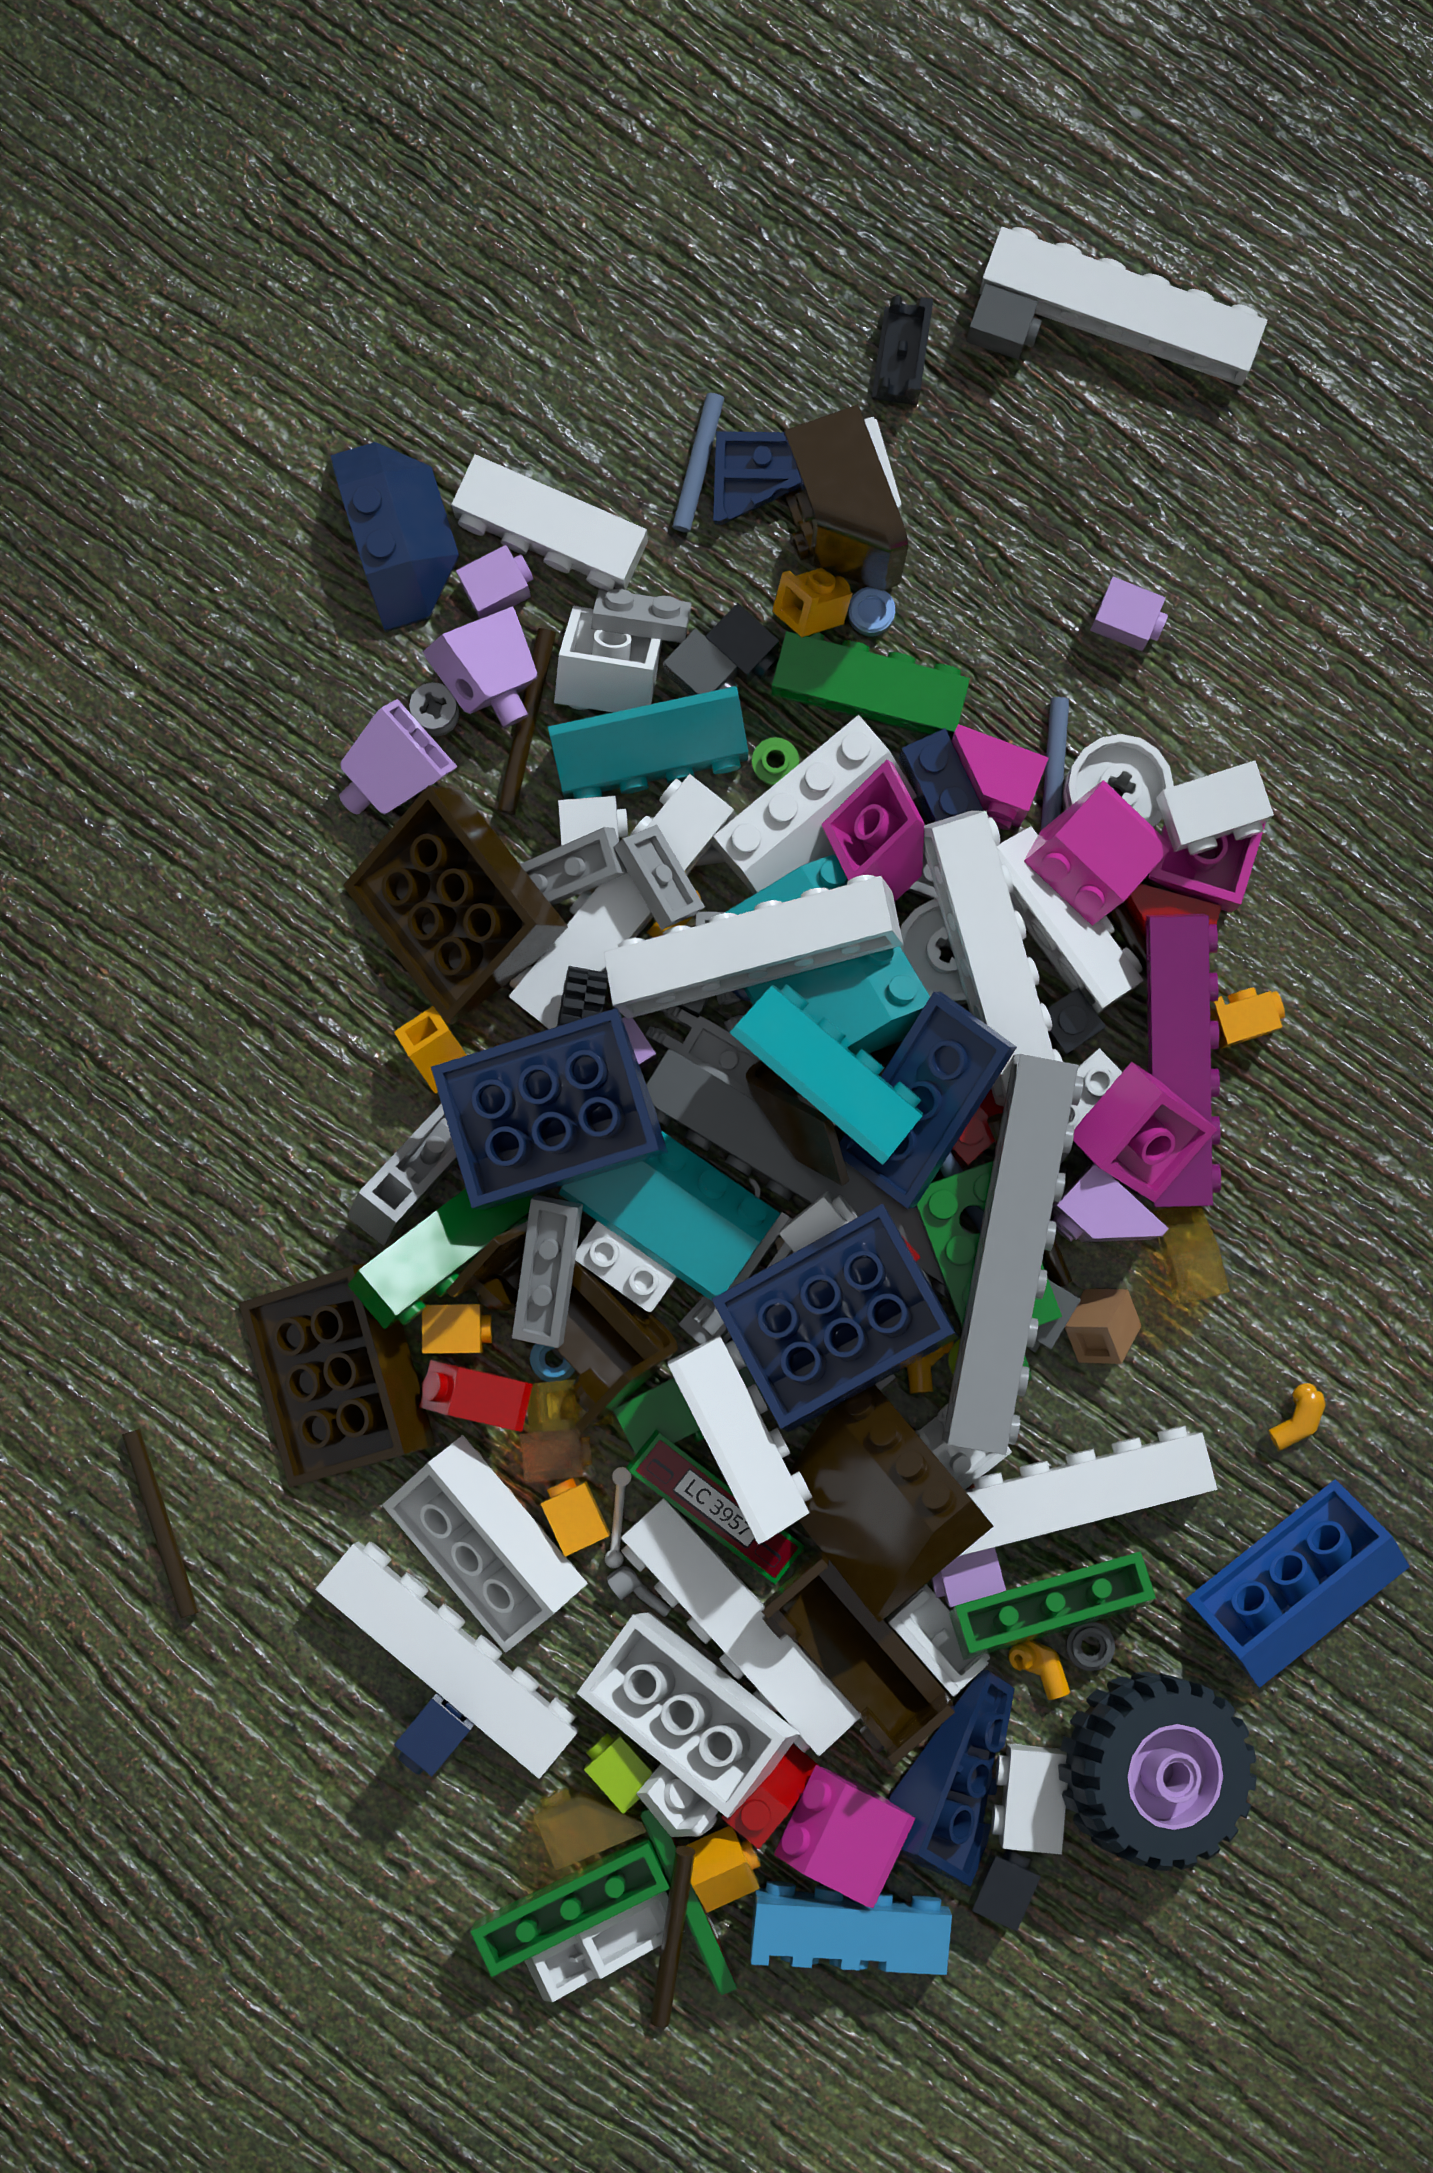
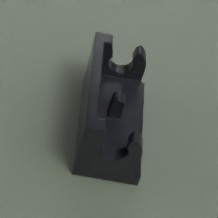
[872,295,934,405]

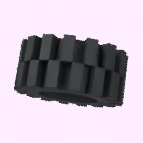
[556,966,608,1027]

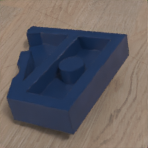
[713,431,801,525]

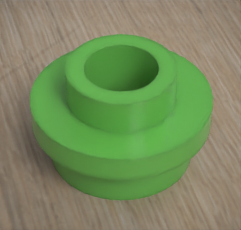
[752,737,799,785]

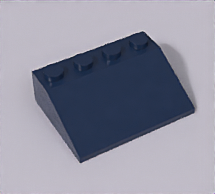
[431,1008,668,1210]
[711,1203,959,1432]

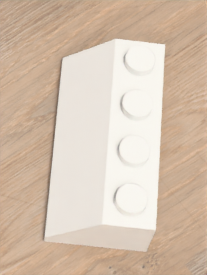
[712,715,917,894]
[996,826,1144,1014]
[668,1335,813,1544]
[382,1435,588,1653]
[577,1612,800,1818]

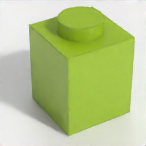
[584,1731,656,1814]

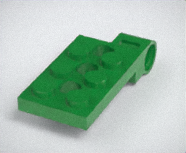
[916,1161,1062,1381]

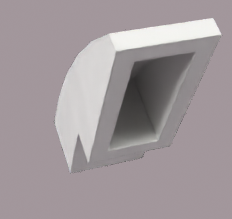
[525,1891,685,2002]

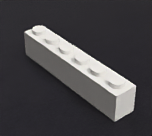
[979,227,1267,386]
[509,774,735,1029]
[923,810,1063,1107]
[603,875,903,1019]
[959,1426,1217,1556]
[621,1498,861,1756]
[315,1541,579,1779]

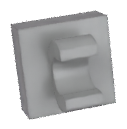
[679,1296,731,1344]

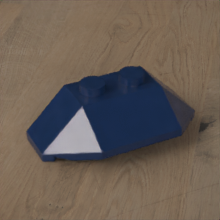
[330,442,460,633]

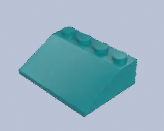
[725,854,930,1055]

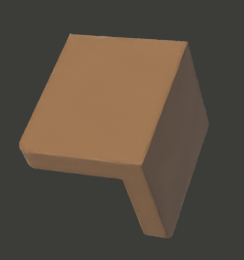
[1065,1289,1141,1364]

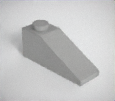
[347,1104,458,1246]

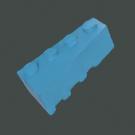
[750,1881,952,1975]

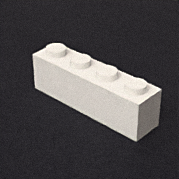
[451,454,648,591]

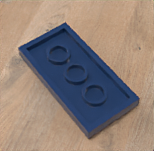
[840,992,1017,1209]

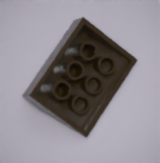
[343,785,568,1024]
[239,1263,436,1488]
[789,1385,994,1622]

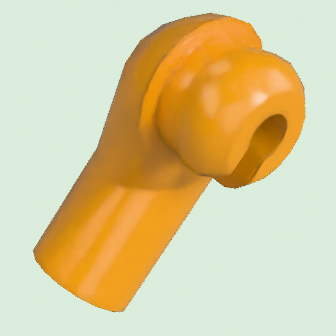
[1008,1640,1071,1700]

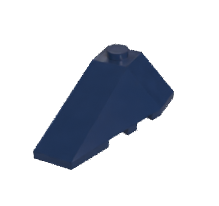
[889,1669,1015,1887]

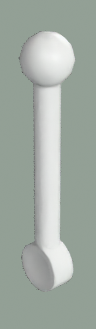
[605,1467,631,1568]

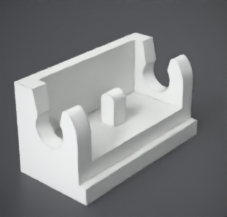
[886,1584,990,1697]

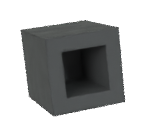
[966,284,1042,360]
[663,628,738,696]

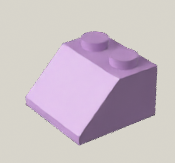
[1051,1163,1169,1242]

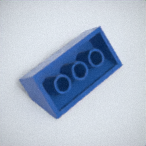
[1186,1479,1410,1688]

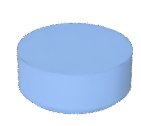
[848,587,895,636]

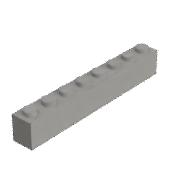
[942,1054,1083,1455]

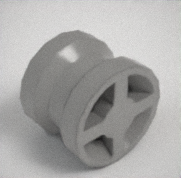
[409,682,460,737]

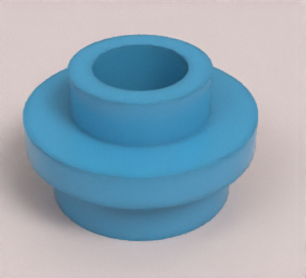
[530,1343,575,1383]

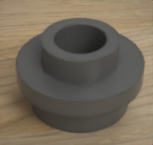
[1066,1622,1115,1671]

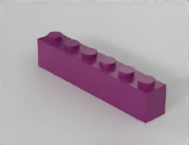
[1146,914,1221,1207]

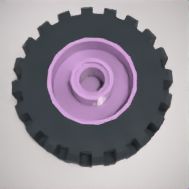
[1058,1672,1257,1871]

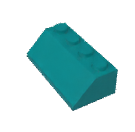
[548,686,749,800]
[729,984,923,1165]
[558,1131,780,1301]

